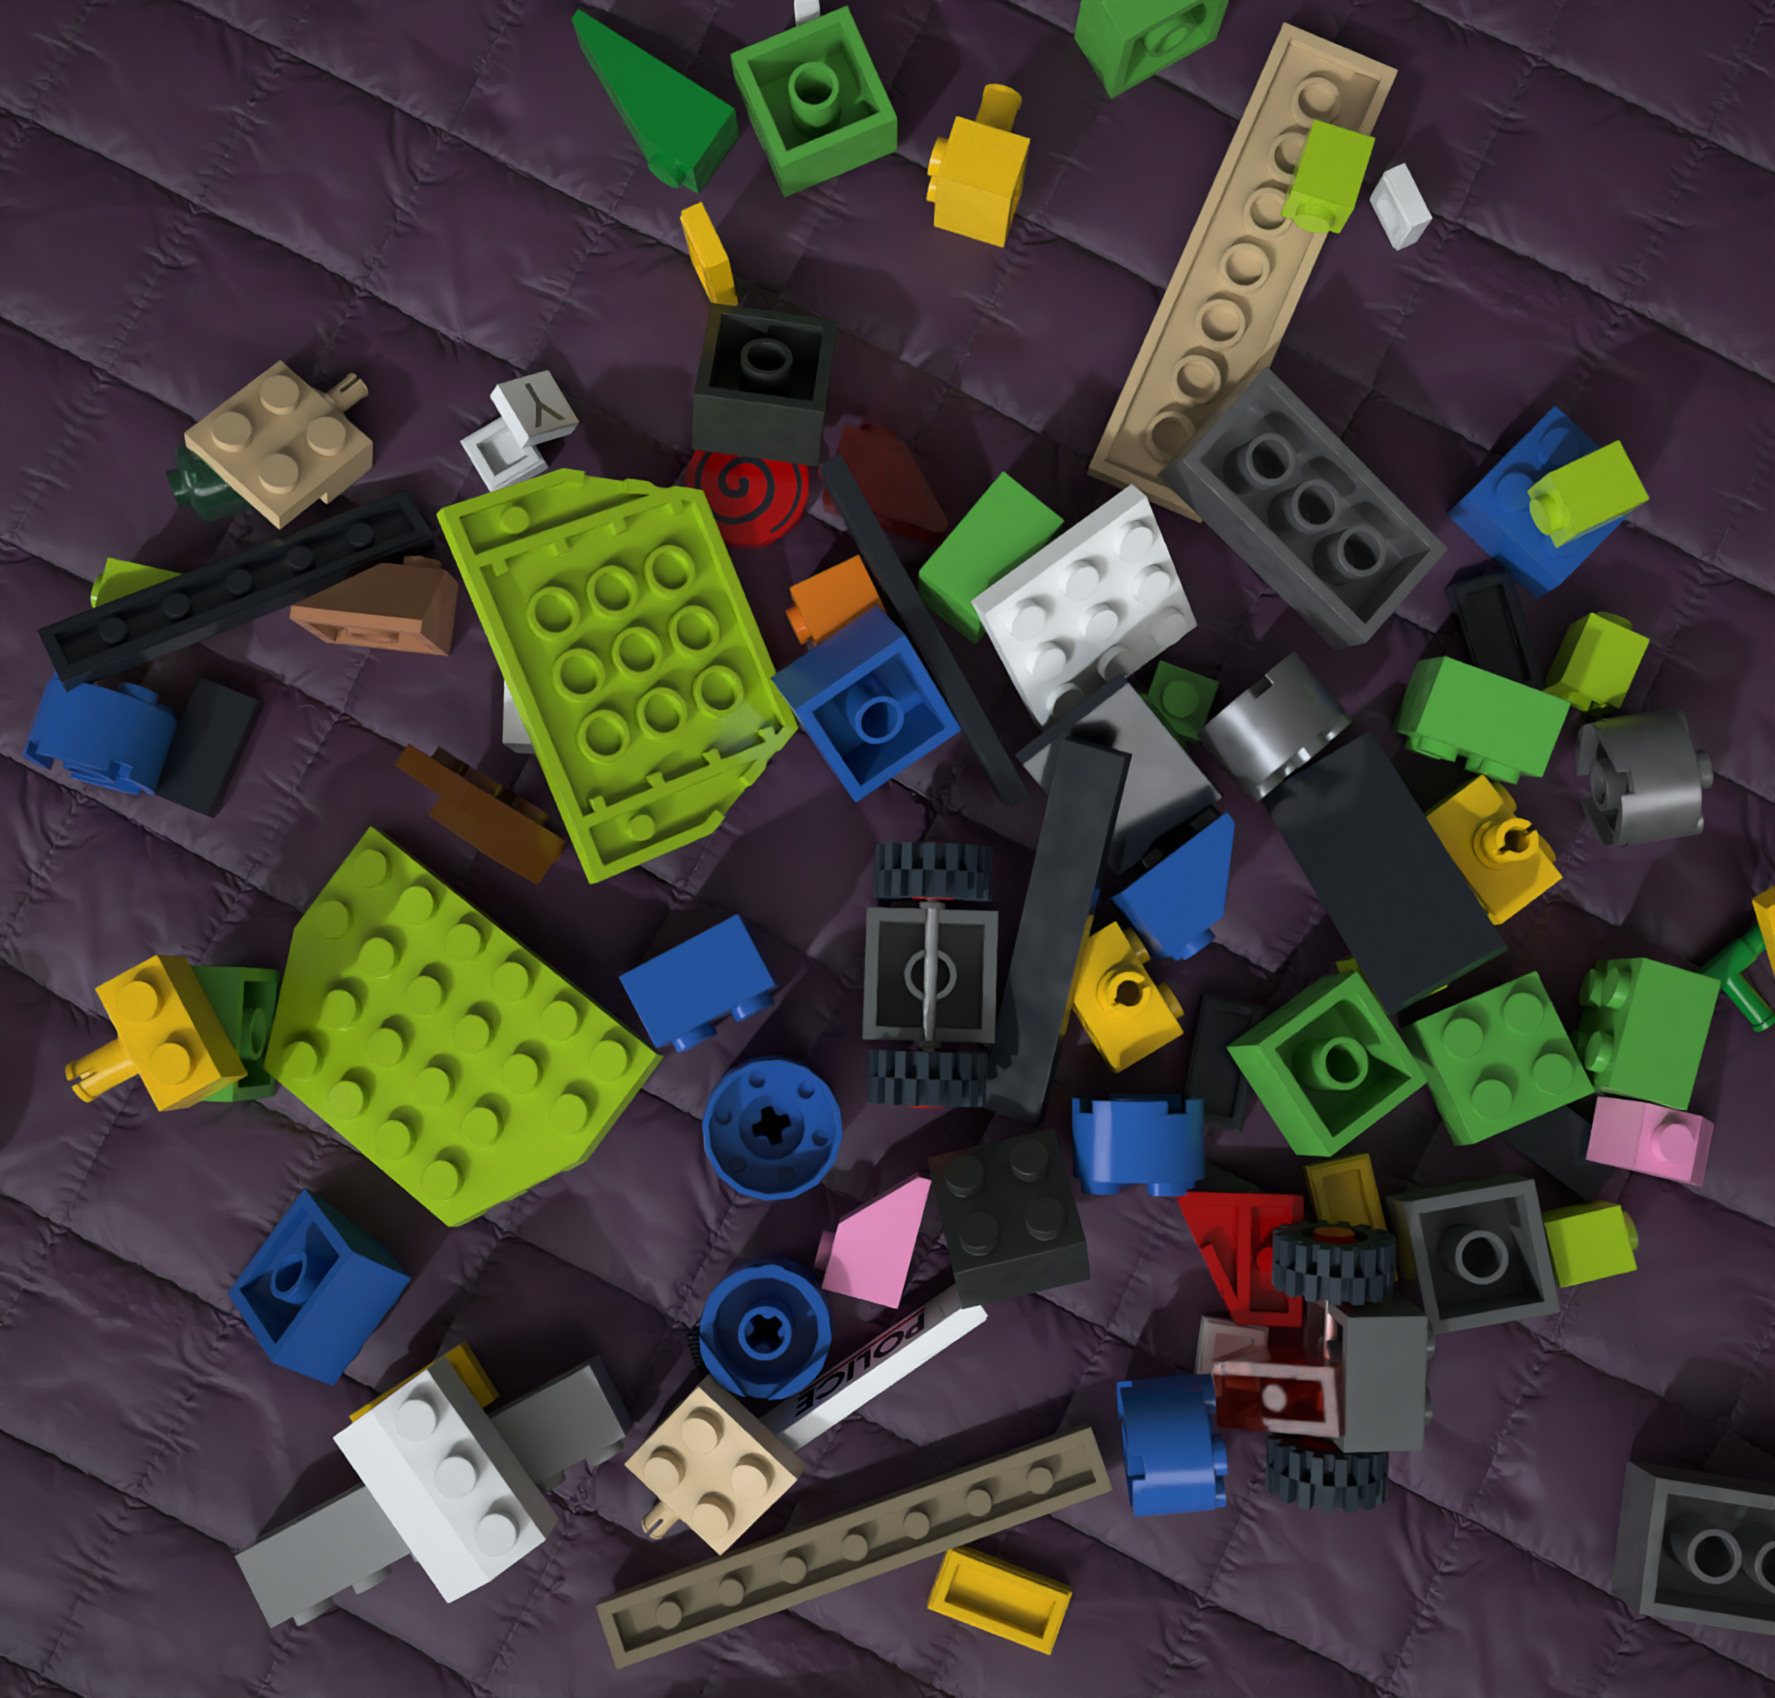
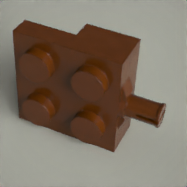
[395,743,566,885]

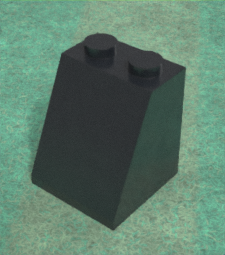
[1015,672,1225,876]

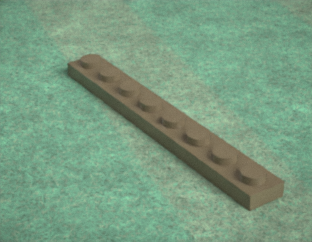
[596,1422,1113,1670]

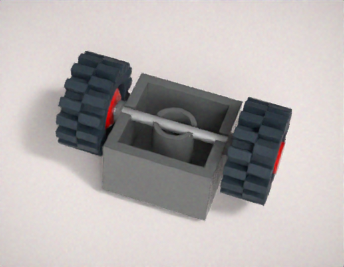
[863,842,998,1108]
[1266,1220,1435,1513]

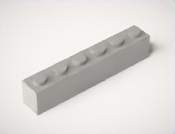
[235,1354,634,1628]

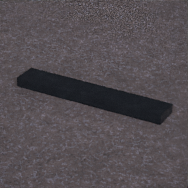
[817,453,1031,808]
[37,489,435,693]
[983,736,1132,1127]

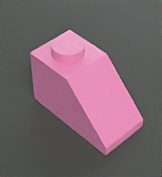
[1586,1096,1714,1187]
[813,1172,932,1309]

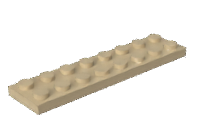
[1087,22,1398,523]

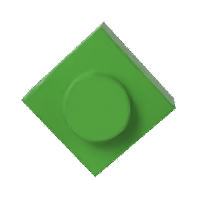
[1147,661,1220,744]

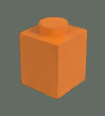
[785,555,886,647]

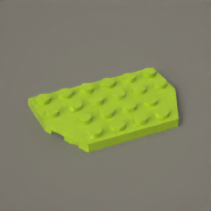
[436,468,798,884]
[263,826,664,1227]

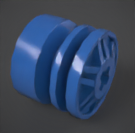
[702,1054,843,1201]

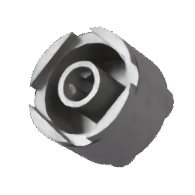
[1196,651,1353,803]
[1575,707,1713,847]

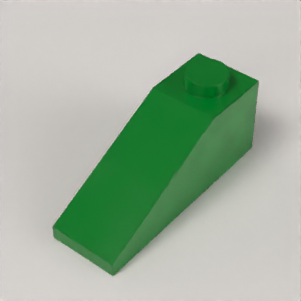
[571,9,739,195]

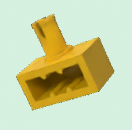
[926,84,1031,248]
[1423,774,1563,925]
[1072,921,1184,1073]
[65,954,248,1112]

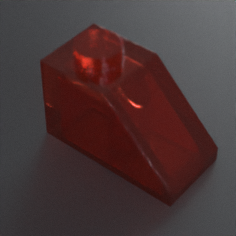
[822,423,948,547]
[1212,1345,1346,1438]

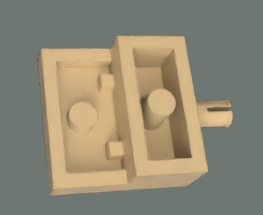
[184,360,373,530]
[624,1374,807,1556]

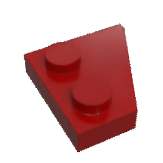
[1175,1190,1304,1327]

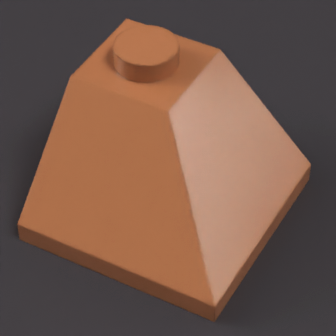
[289,556,459,656]

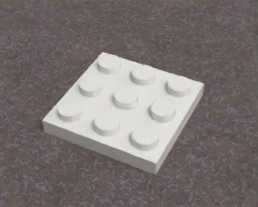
[971,484,1198,732]

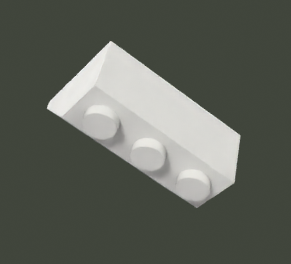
[333,1356,559,1603]

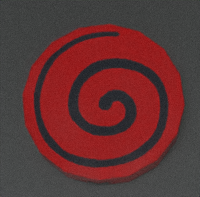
[686,450,810,549]

